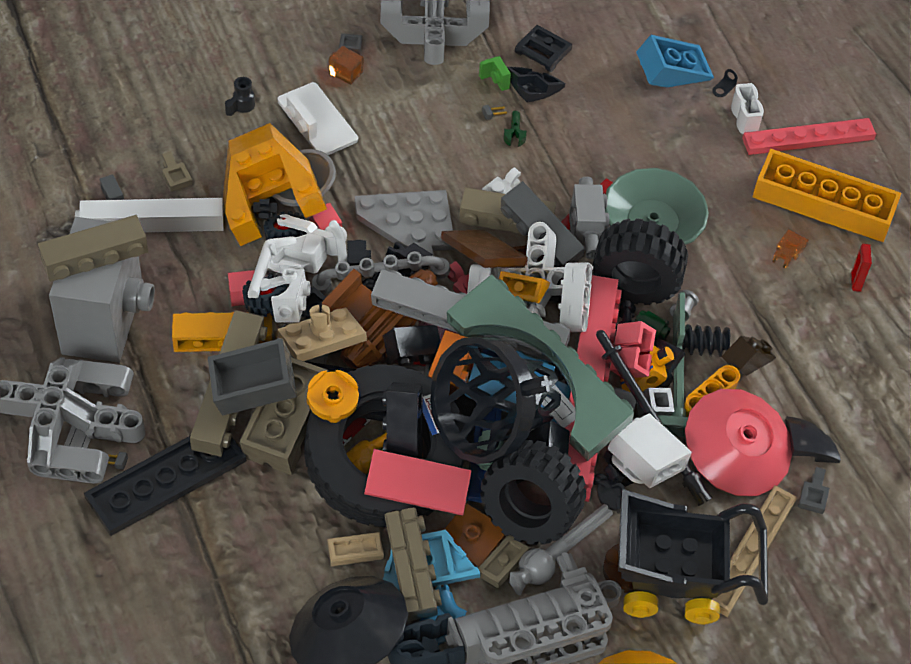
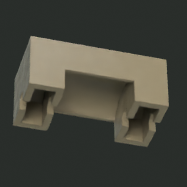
[240,357,328,475]

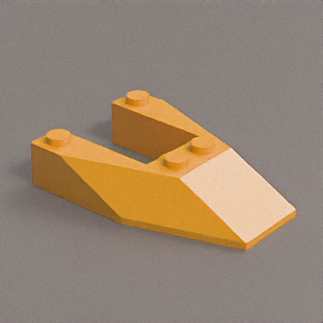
[223,123,327,247]

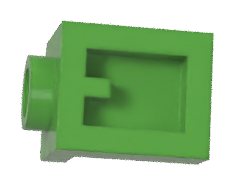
[479,56,511,91]

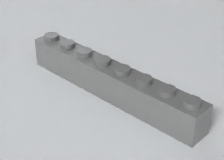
[371,269,571,364]

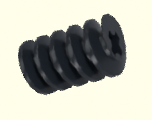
[682,324,731,357]

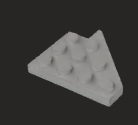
[355,190,455,266]

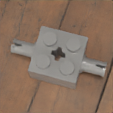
[569,177,609,259]

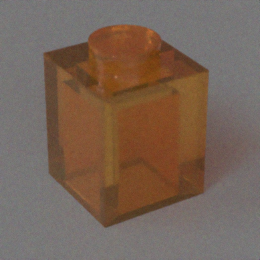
[328,46,364,85]

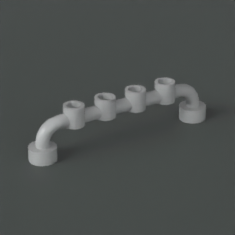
[312,251,450,294]

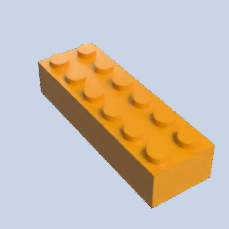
[752,148,902,242]

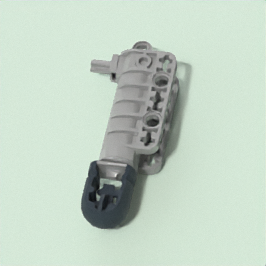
[388,552,622,664]

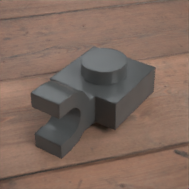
[798,467,830,514]

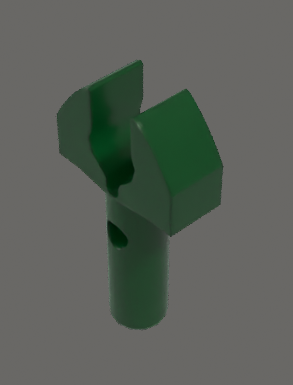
[503,110,527,147]

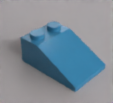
[636,35,714,88]

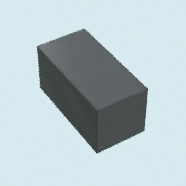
[99,174,124,200]

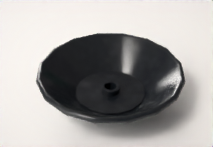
[289,576,408,664]

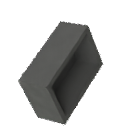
[208,338,297,416]

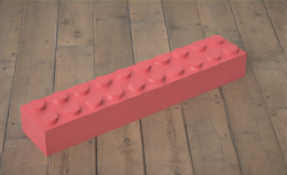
[565,275,622,502]

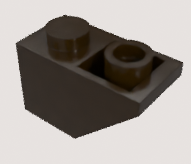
[721,336,776,376]

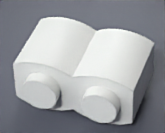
[731,83,764,135]

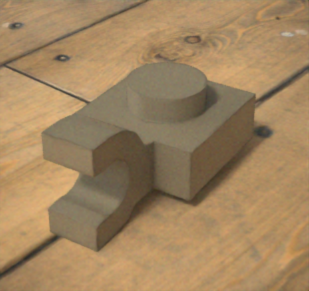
[162,151,192,192]

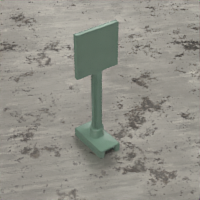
[657,292,688,437]

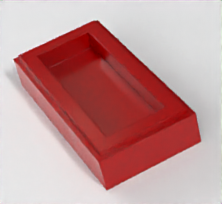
[851,244,872,292]

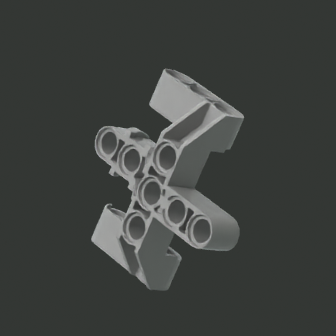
[380,0,490,65]
[0,357,145,484]

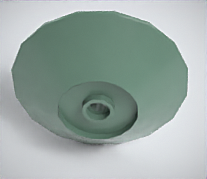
[605,168,709,245]

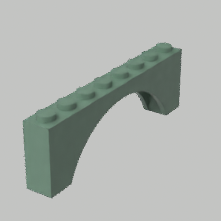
[447,274,634,461]

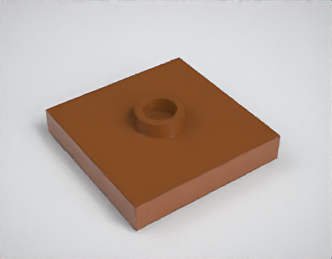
[444,503,506,568]

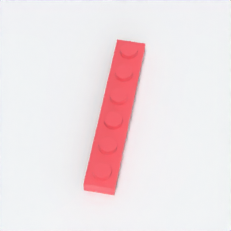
[742,118,876,155]

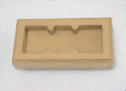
[327,532,384,566]

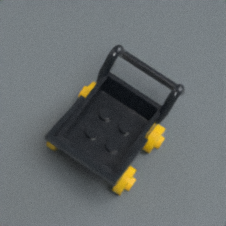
[618,489,768,625]

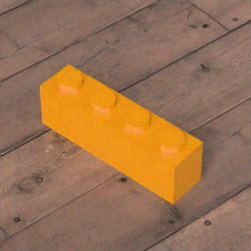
[172,312,273,352]

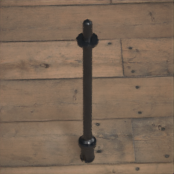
[596,330,713,506]

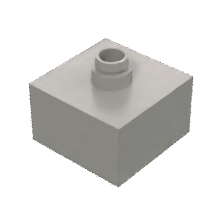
[49,217,155,363]

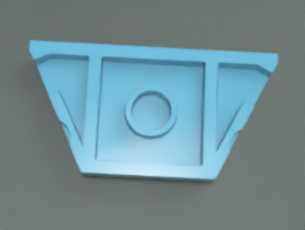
[383,530,480,591]

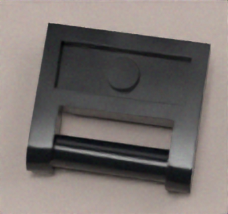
[514,25,572,72]

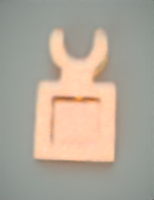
[772,229,809,268]

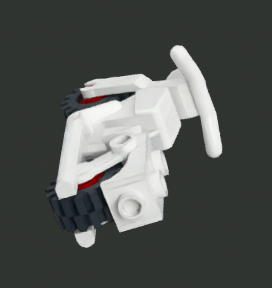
[242,211,347,323]

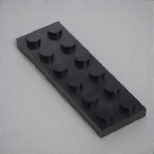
[84,435,247,536]

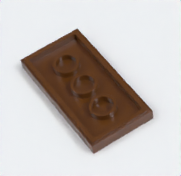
[441,230,528,268]

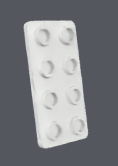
[278,82,358,155]

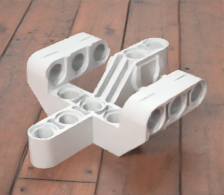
[467,222,593,357]

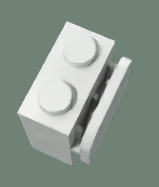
[608,413,692,488]

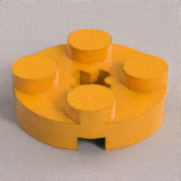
[306,370,359,423]

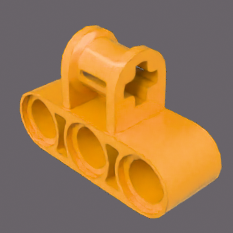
[684,365,740,417]

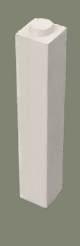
[75,198,224,232]

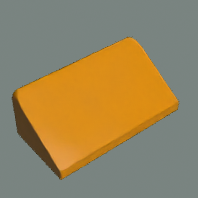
[499,271,550,303]

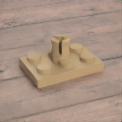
[277,305,367,361]

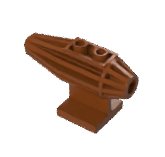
[322,269,438,369]

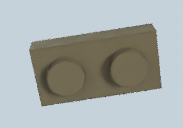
[478,535,530,589]

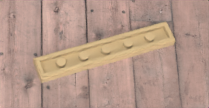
[712,485,798,617]

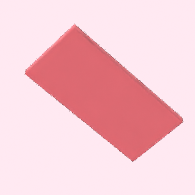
[364,449,471,516]

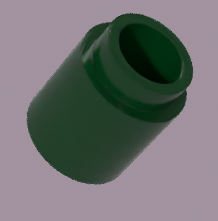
[634,310,671,341]

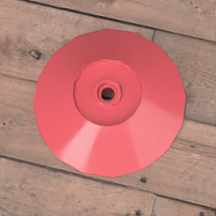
[685,389,792,496]

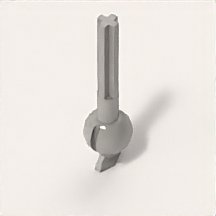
[509,504,613,595]

